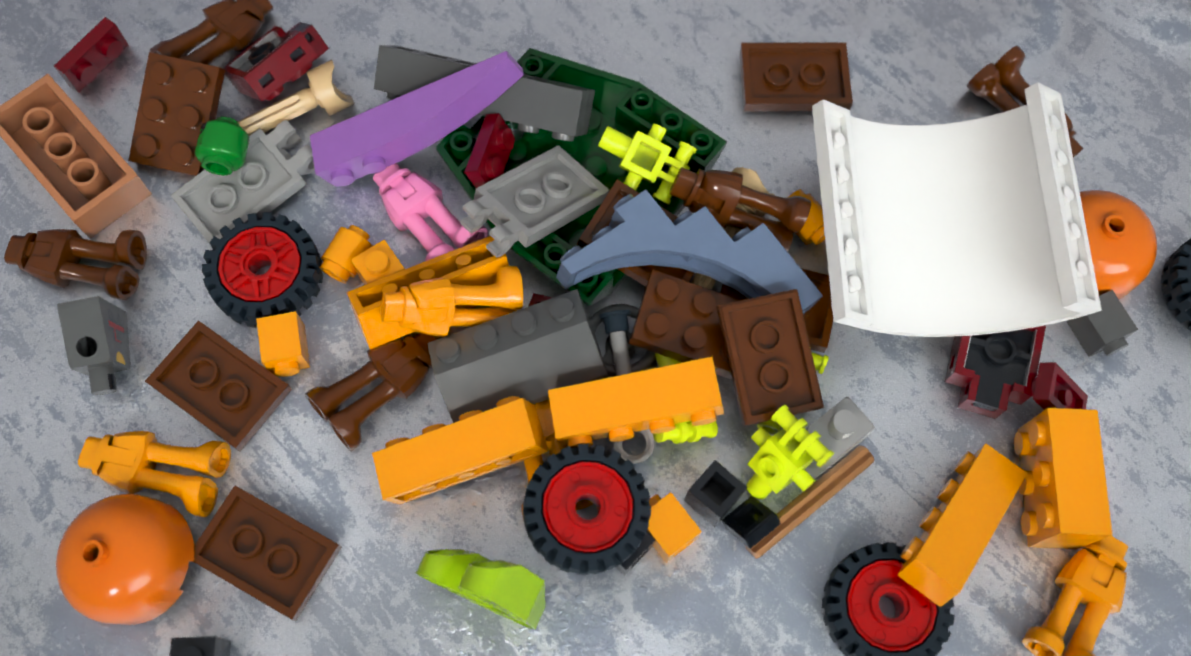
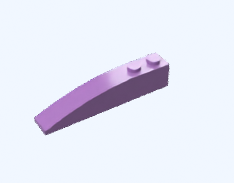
[310,51,524,187]

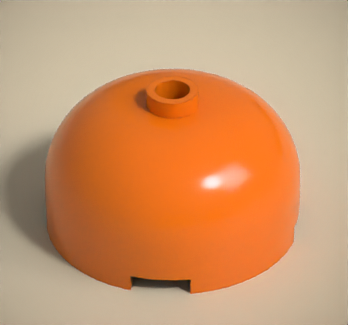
[1080,190,1157,299]
[56,494,194,625]

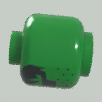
[194,117,250,176]

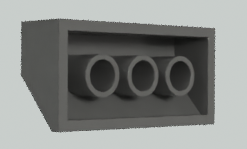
[427,289,609,423]

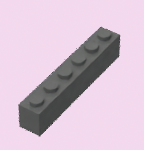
[374,45,595,141]

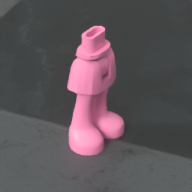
[373,163,489,261]

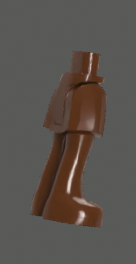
[150,0,274,65]
[966,45,1084,157]
[669,167,811,252]
[4,229,147,300]
[305,333,436,452]

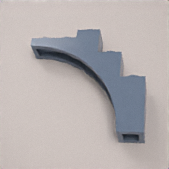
[556,190,823,314]

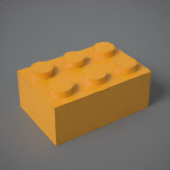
[1014,408,1112,549]

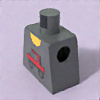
[57,296,131,395]

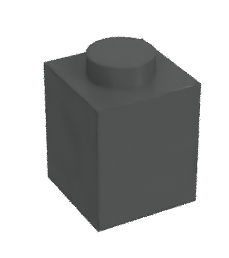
[1066,290,1138,357]

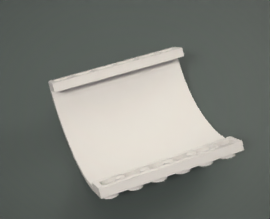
[812,82,1102,337]

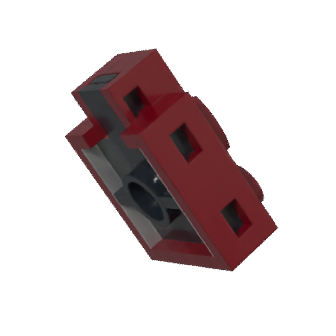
[223,22,329,102]
[945,325,1046,419]

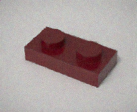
[54,17,129,93]
[464,113,515,188]
[1031,362,1088,410]

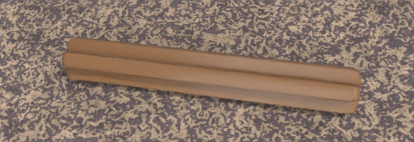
[745,445,875,558]

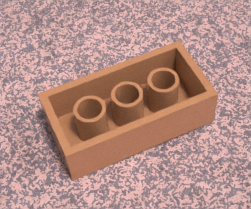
[0,74,152,239]

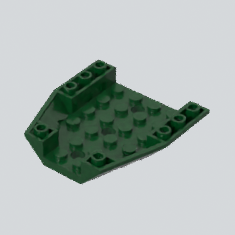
[436,48,727,307]

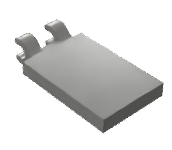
[170,120,315,244]
[460,145,610,258]

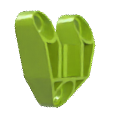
[416,549,545,630]

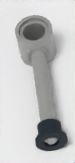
[599,310,655,464]

